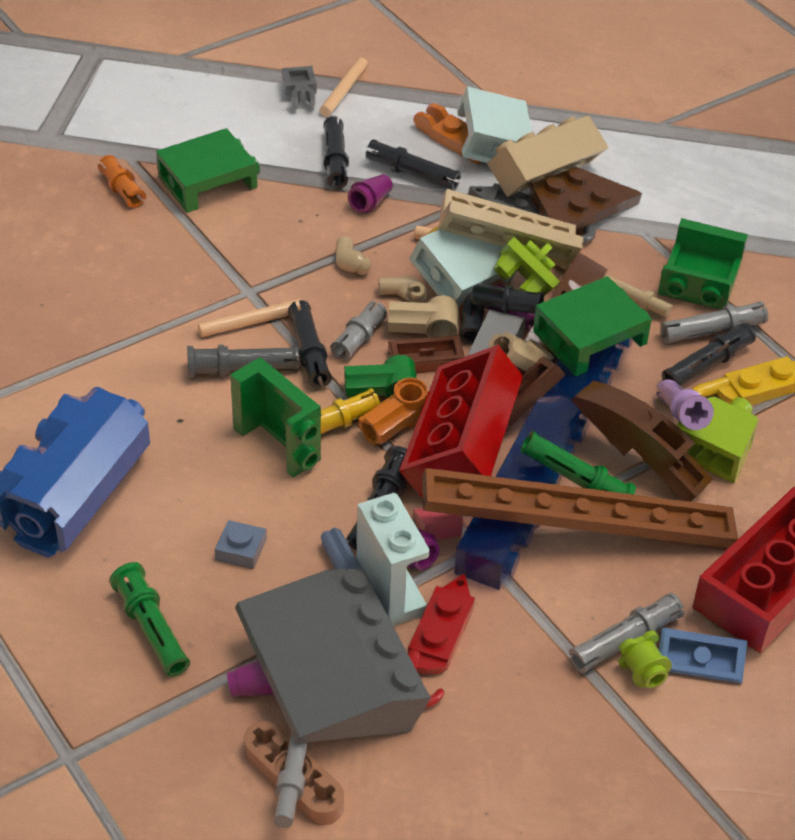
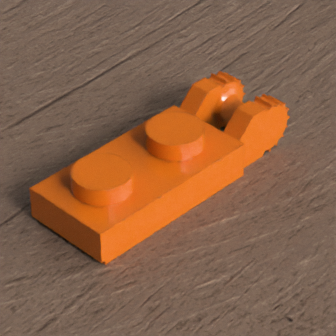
[413,103,481,164]

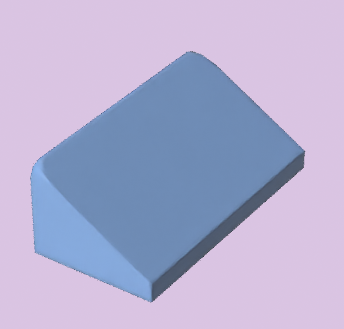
[658,628,747,684]

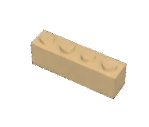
[487,115,609,197]

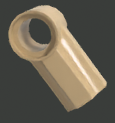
[388,295,459,338]
[488,331,555,375]

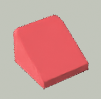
[413,508,463,540]

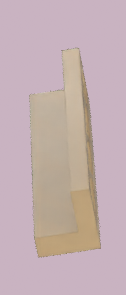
[438,189,583,265]

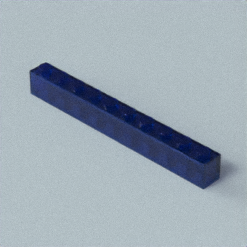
[454,338,633,590]

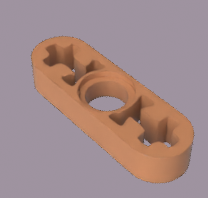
[244,721,344,825]

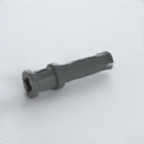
[187,344,299,378]

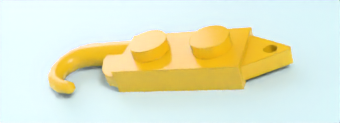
[692,356,795,405]

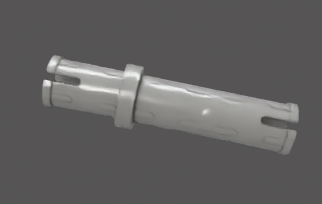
[660,301,768,344]
[569,593,684,674]

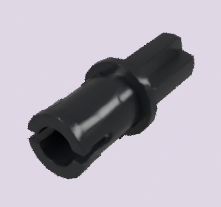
[471,284,544,314]

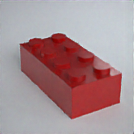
[399,345,523,499]
[692,486,795,654]

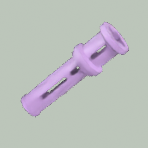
[656,379,714,430]

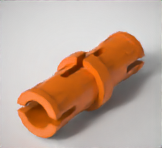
[97,155,146,208]

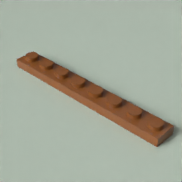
[422,468,738,548]

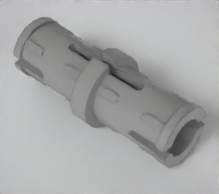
[330,301,388,361]

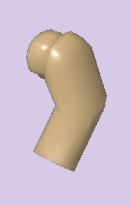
[336,236,371,275]
[379,276,427,303]

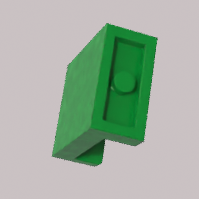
[156,128,260,213]
[658,218,748,310]
[533,276,652,376]
[230,357,321,477]

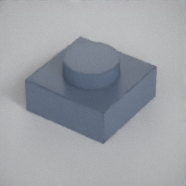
[215,520,267,569]

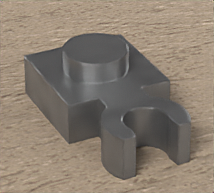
[282,66,317,109]

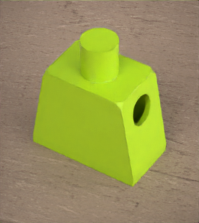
[676,397,759,484]

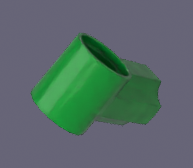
[344,355,417,398]

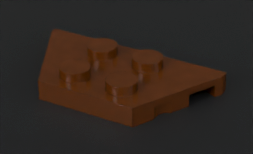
[528,167,642,230]

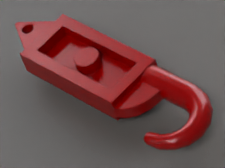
[408,574,475,708]

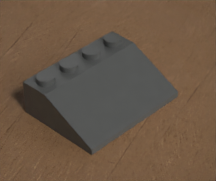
[235,568,431,743]

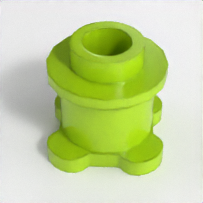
[617,630,672,688]

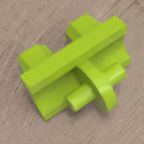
[493,237,560,296]

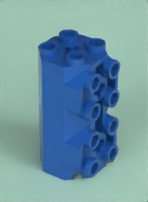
[0,387,150,558]

